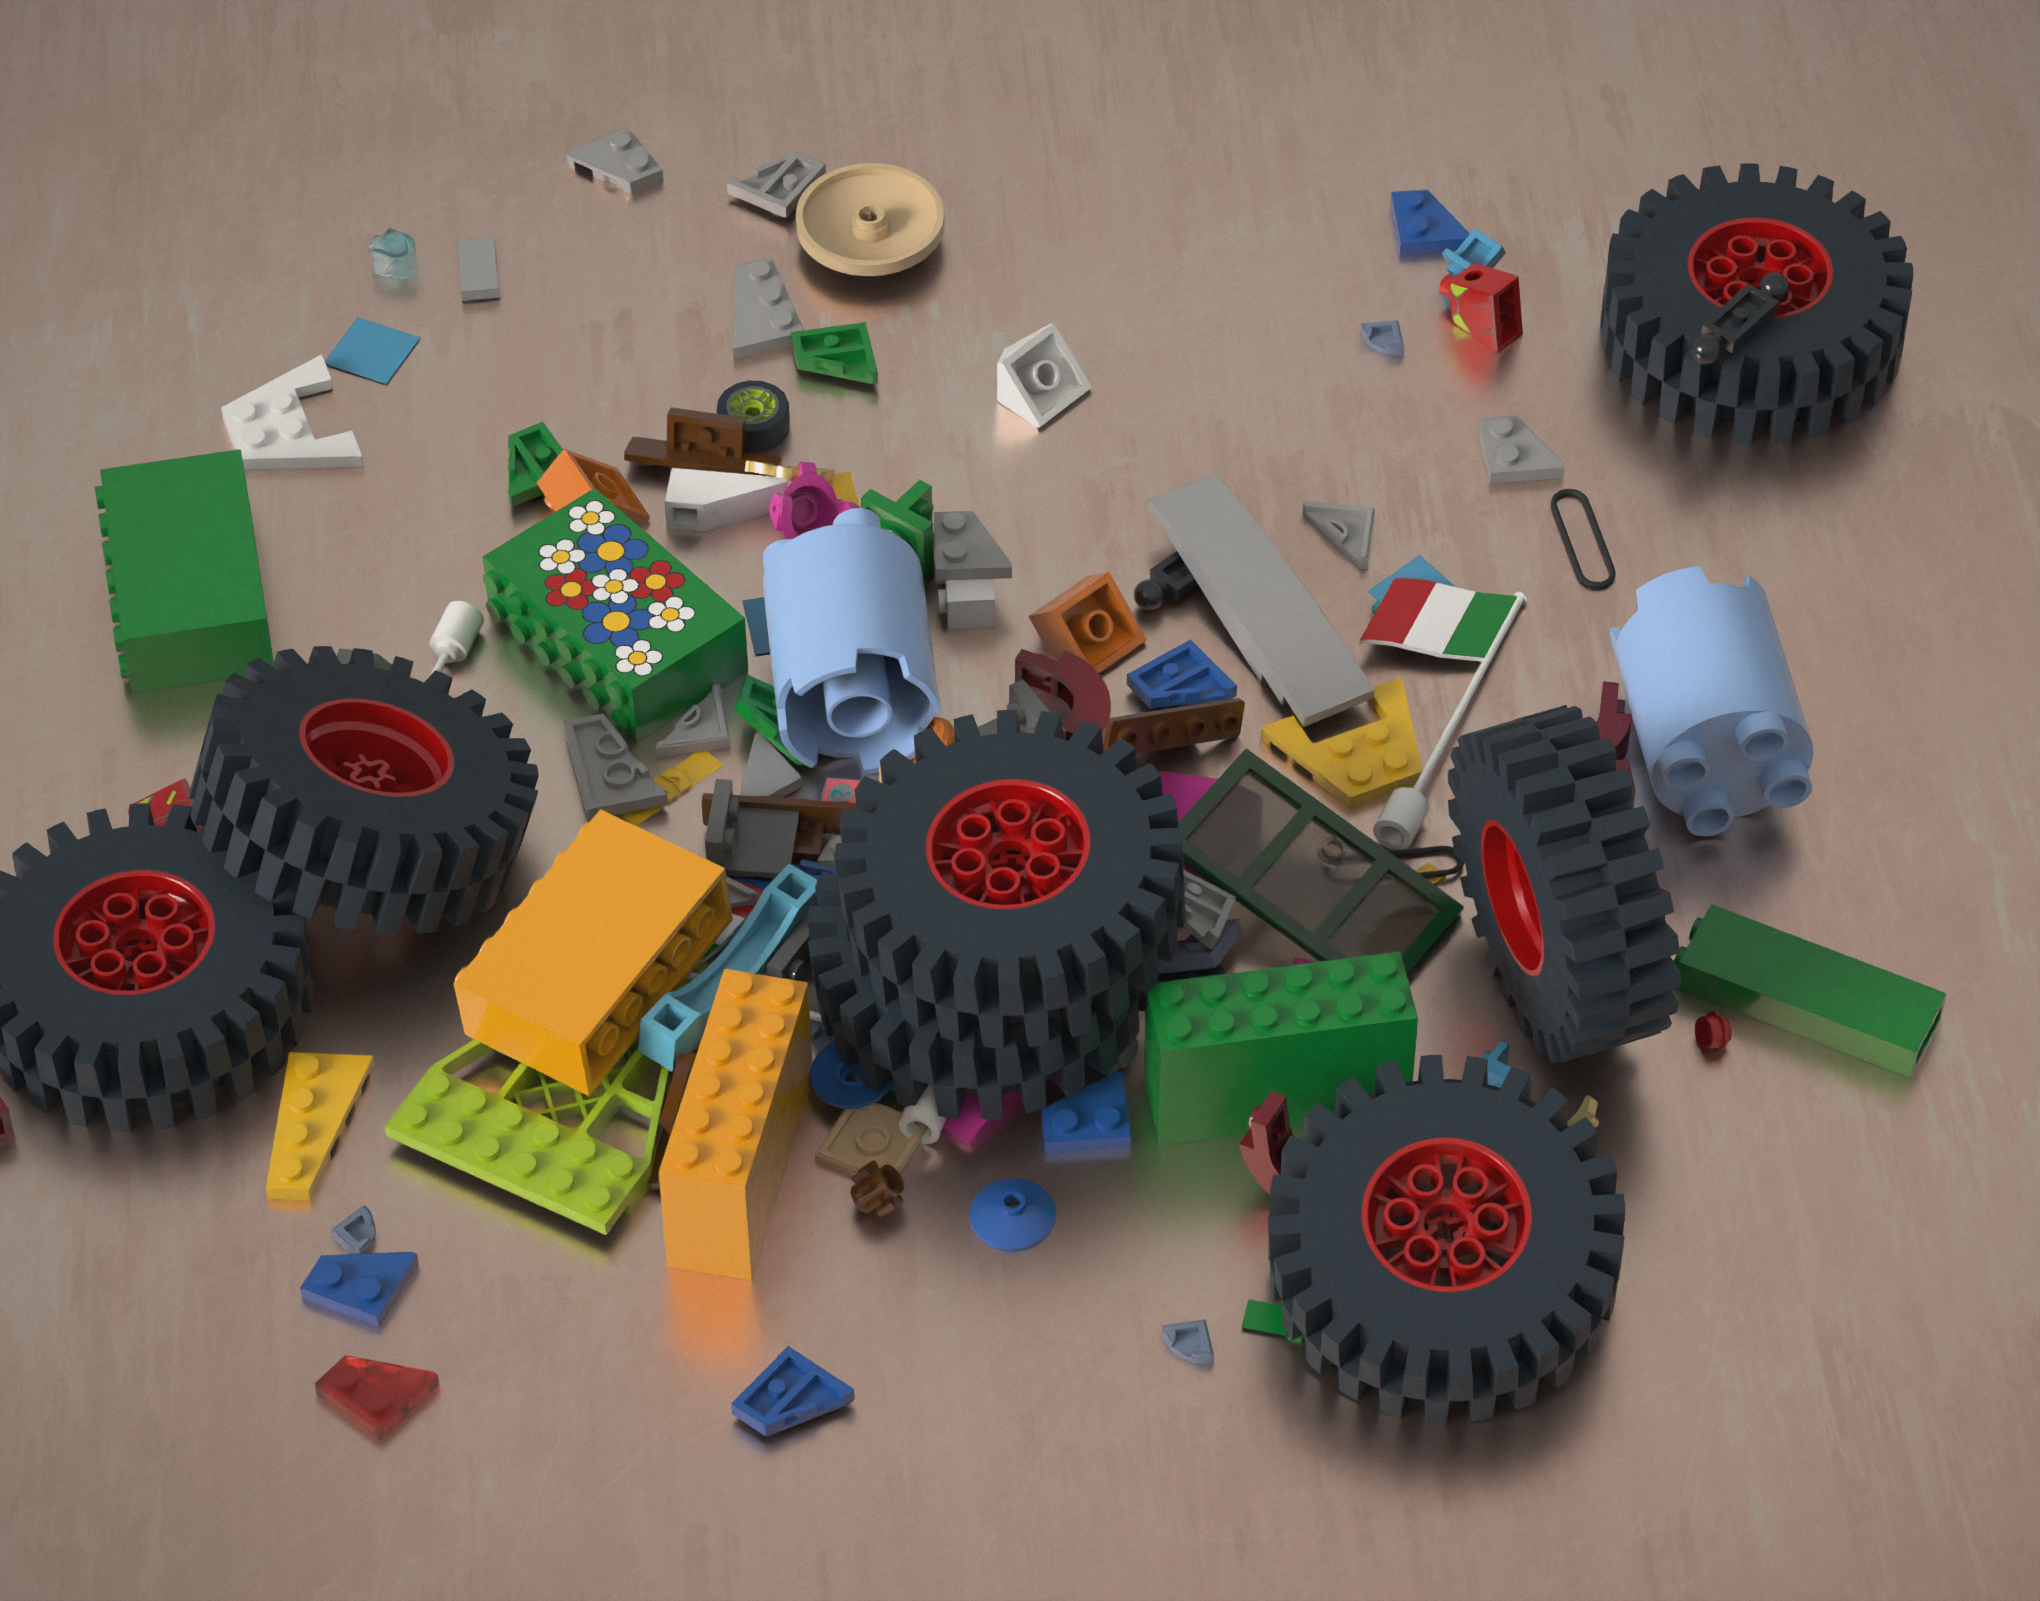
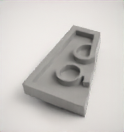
[733,257,804,360]
[564,713,668,820]

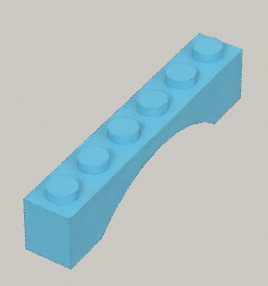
[638,863,818,1072]

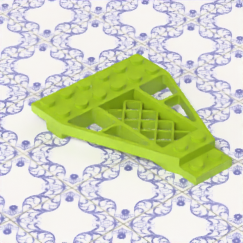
[385,962,709,1235]

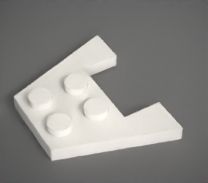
[221,354,364,470]

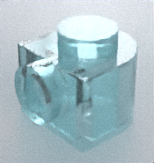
[369,228,417,280]

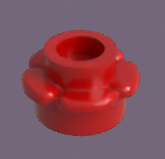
[1695,1010,1732,1052]

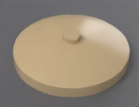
[796,163,945,276]

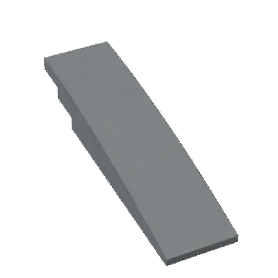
[1147,473,1375,727]

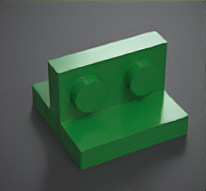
[861,479,934,586]

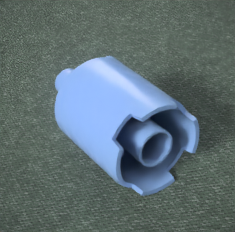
[763,508,941,775]
[1610,566,1813,836]

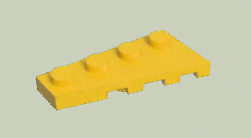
[266,1052,375,1200]

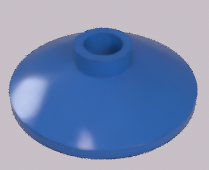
[810,1042,894,1109]
[969,1178,1056,1251]

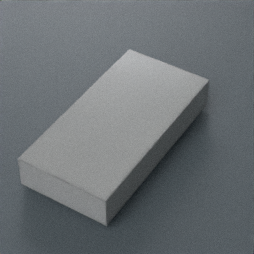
[457,237,500,301]

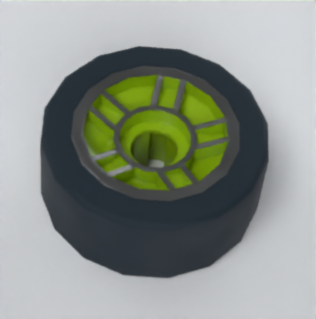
[716,380,790,452]

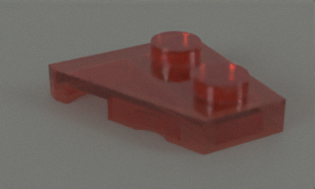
[314,1355,439,1440]

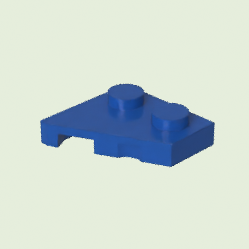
[1390,190,1470,254]
[1127,639,1237,709]
[1042,1072,1131,1153]
[300,1252,419,1327]
[731,1346,855,1437]

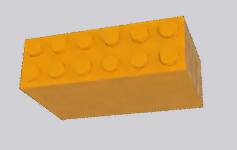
[453,809,733,1096]
[659,969,812,1281]

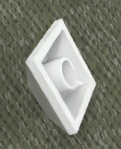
[997,323,1092,428]

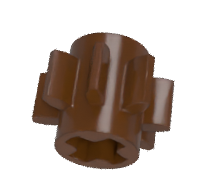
[851,1160,904,1218]

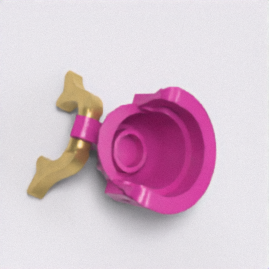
[744,460,859,539]

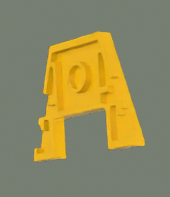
[1261,677,1422,808]

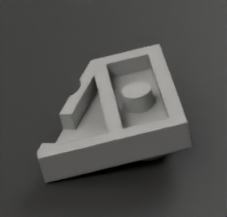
[566,127,663,193]
[726,151,826,218]
[1478,415,1564,484]
[934,511,1012,580]
[1184,870,1236,950]

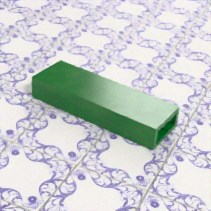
[1674,904,1947,1079]

